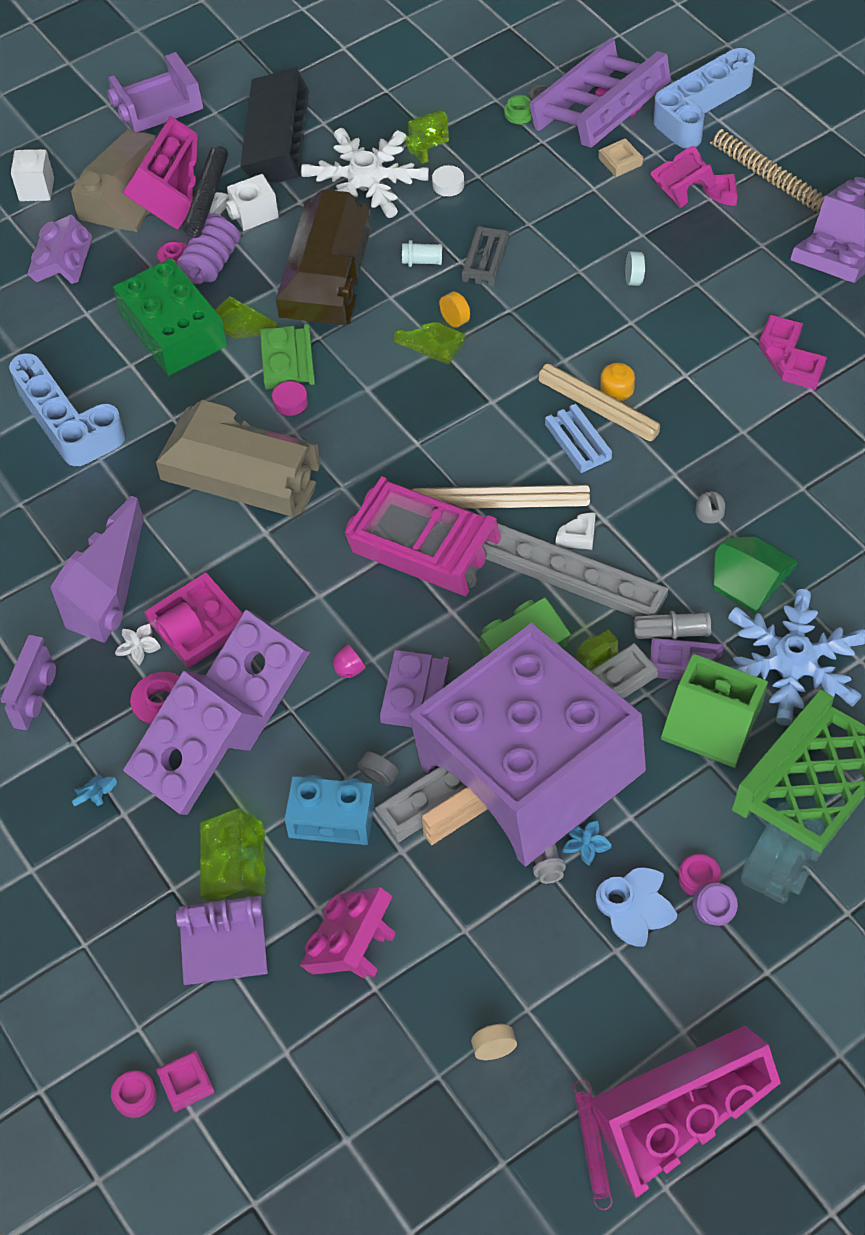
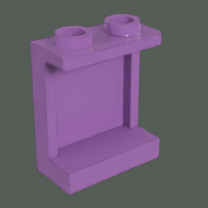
[107,52,204,133]

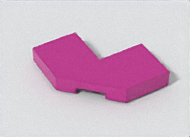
[759,315,827,390]

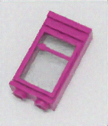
[345,476,501,597]

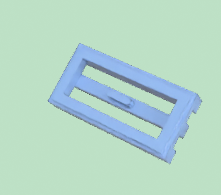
[545,404,612,473]

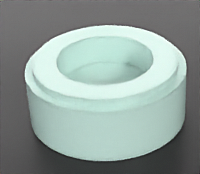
[625,251,645,286]

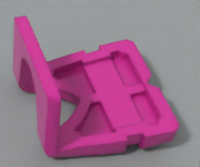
[650,146,717,208]

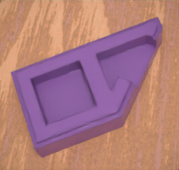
[650,638,723,680]

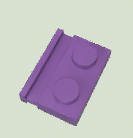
[0,635,56,731]
[380,650,450,727]

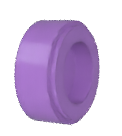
[693,883,738,925]

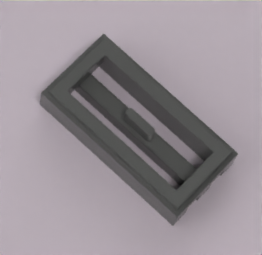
[462,226,509,286]

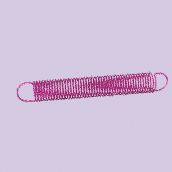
[574,1080,612,1210]

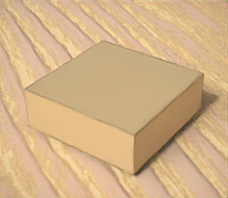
[599,138,643,177]

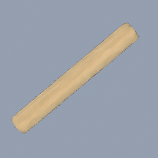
[539,363,661,441]

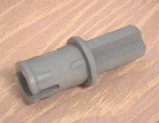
[634,611,711,640]

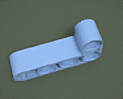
[653,48,755,149]
[9,353,125,466]

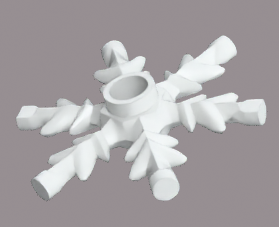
[301,128,429,218]

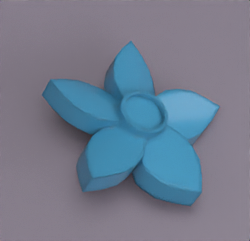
[72,774,117,807]
[562,821,612,866]

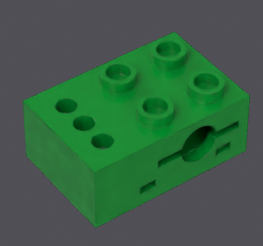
[113,258,227,376]

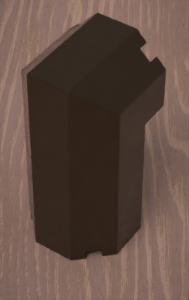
[276,189,371,325]

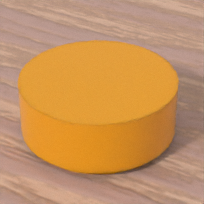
[439,291,470,328]

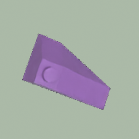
[50,496,144,643]

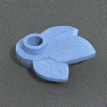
[596,868,677,947]

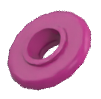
[130,672,180,725]

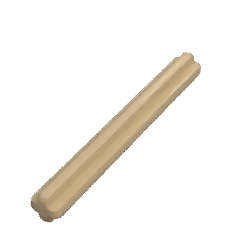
[412,485,590,509]

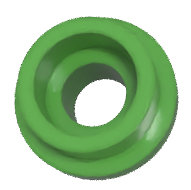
[504,95,532,124]

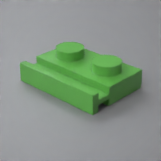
[260,324,315,390]

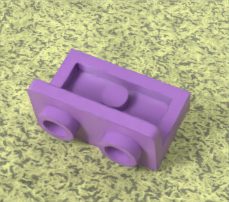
[27,215,92,284]

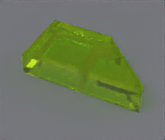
[215,296,278,339]
[394,322,465,365]

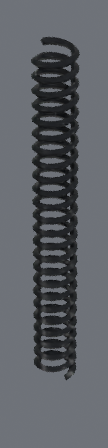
[183,146,228,238]

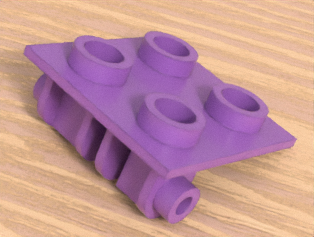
[176,896,268,985]

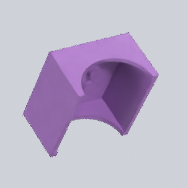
[409,623,646,867]

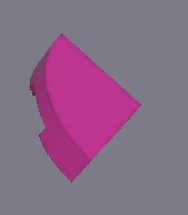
[702,174,738,206]

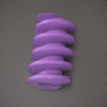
[176,213,241,284]

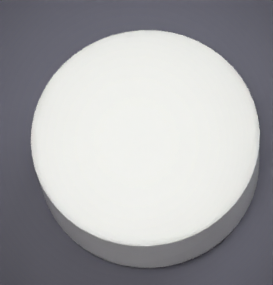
[432,165,464,196]

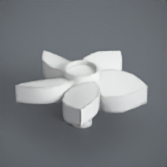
[115,624,161,666]

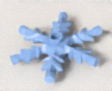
[728,589,865,726]

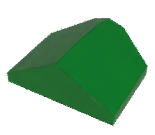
[713,537,798,615]

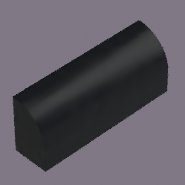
[240,67,309,182]

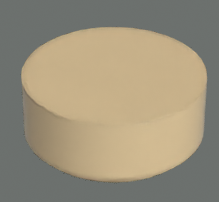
[471,1024,517,1060]

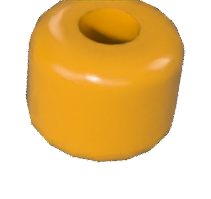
[600,363,635,401]

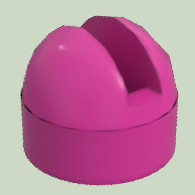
[333,644,366,678]

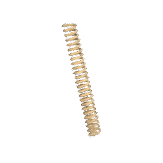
[710,129,825,214]

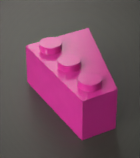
[122,116,197,230]

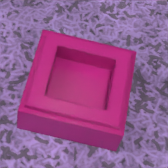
[156,1051,215,1112]

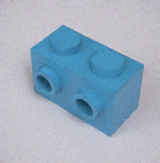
[285,775,375,845]

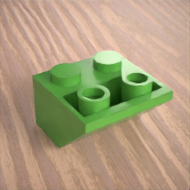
[661,654,768,768]

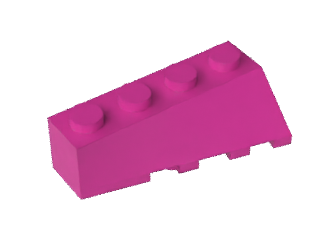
[590,1026,781,1198]

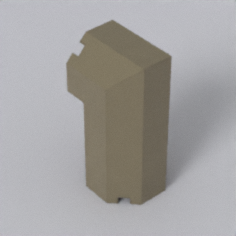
[156,400,320,517]

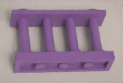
[529,39,671,148]

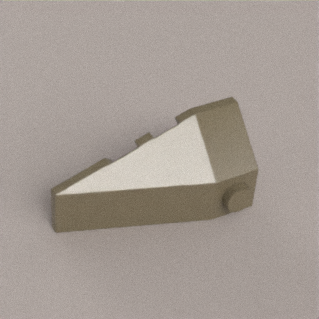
[71,129,156,232]

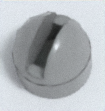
[695,491,726,523]

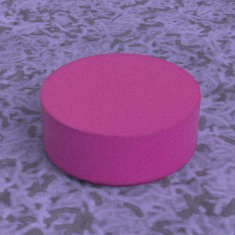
[272,381,308,416]
[678,854,721,897]
[111,1070,157,1118]

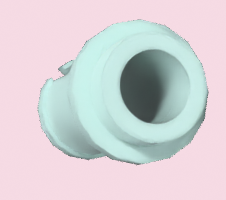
[402,240,442,267]

